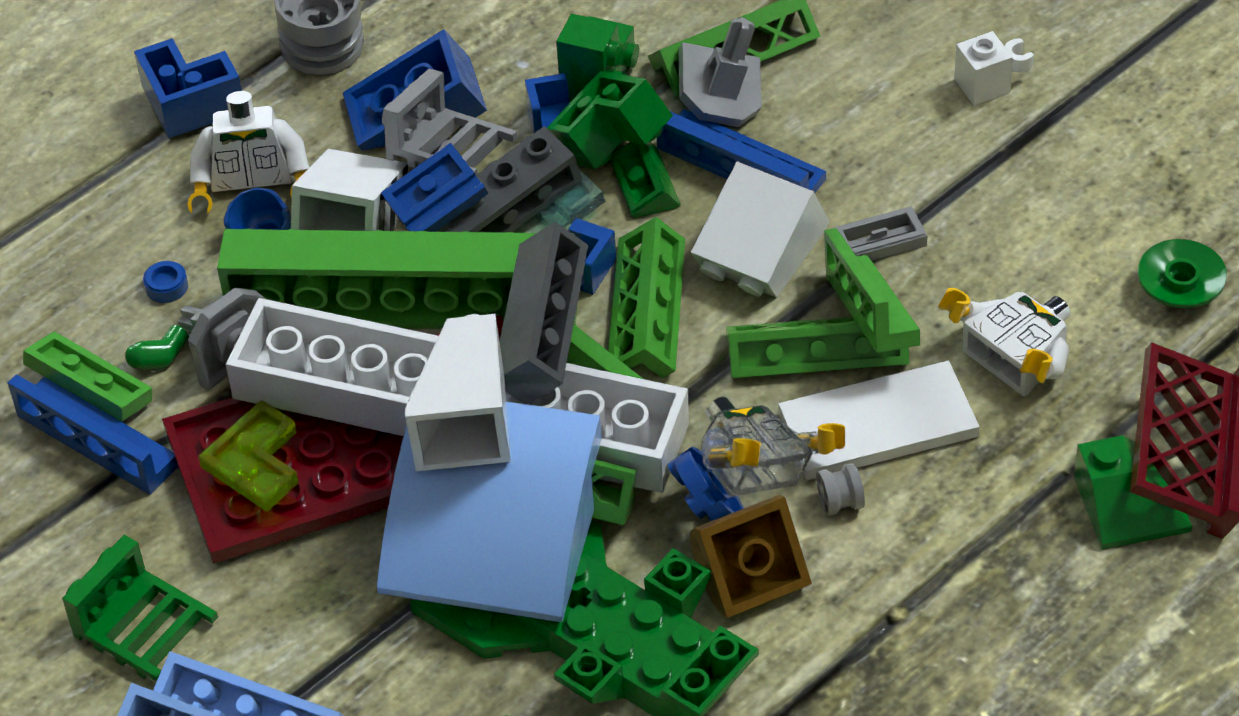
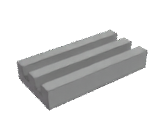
[831,206,928,261]

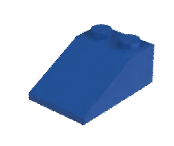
[343,29,487,151]

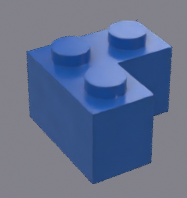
[134,38,242,139]

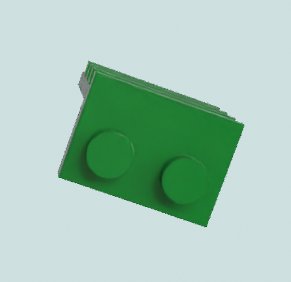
[62,534,218,682]

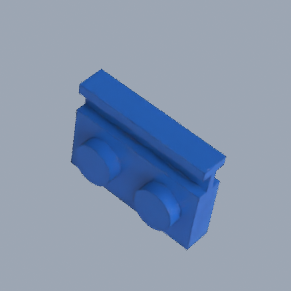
[381,143,489,232]

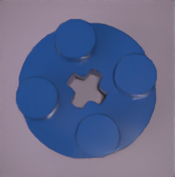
[668,447,744,522]

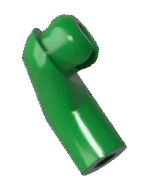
[125,325,189,369]

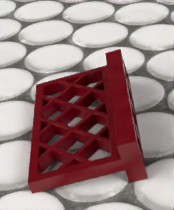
[1130,342,1239,539]

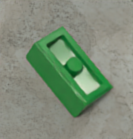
[610,142,681,218]

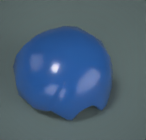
[224,187,291,230]

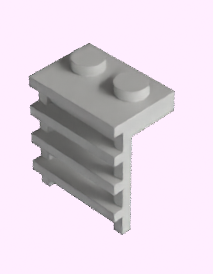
[382,68,517,176]

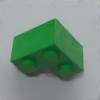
[556,13,639,102]
[547,71,673,169]

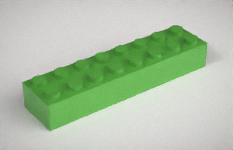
[217,229,578,329]

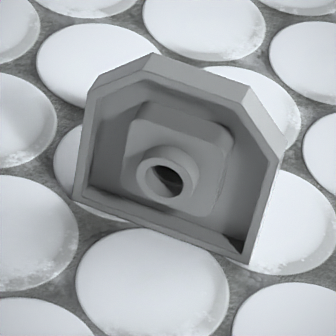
[678,17,762,127]
[178,288,264,391]

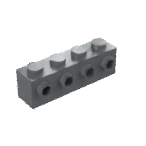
[436,126,583,233]
[500,222,588,405]

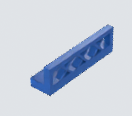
[657,109,826,193]
[7,374,178,495]

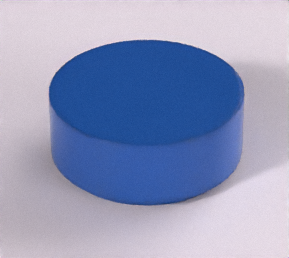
[143,261,188,303]

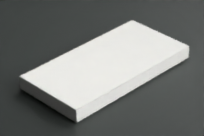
[778,360,980,481]

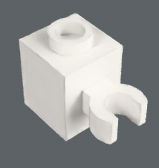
[954,31,1034,106]

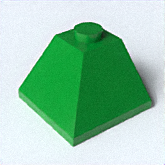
[1074,435,1192,550]

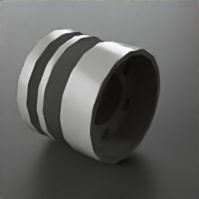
[274,0,364,75]

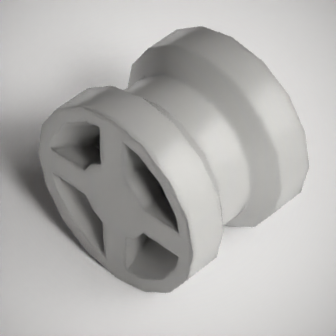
[816,463,865,516]

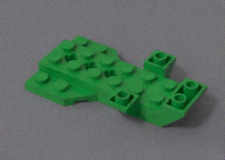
[410,520,759,716]

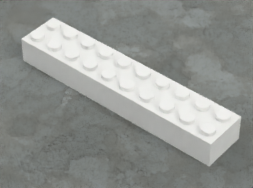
[226,298,689,493]

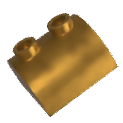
[690,495,812,618]

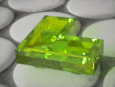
[198,400,299,512]

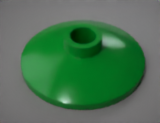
[1138,239,1227,308]

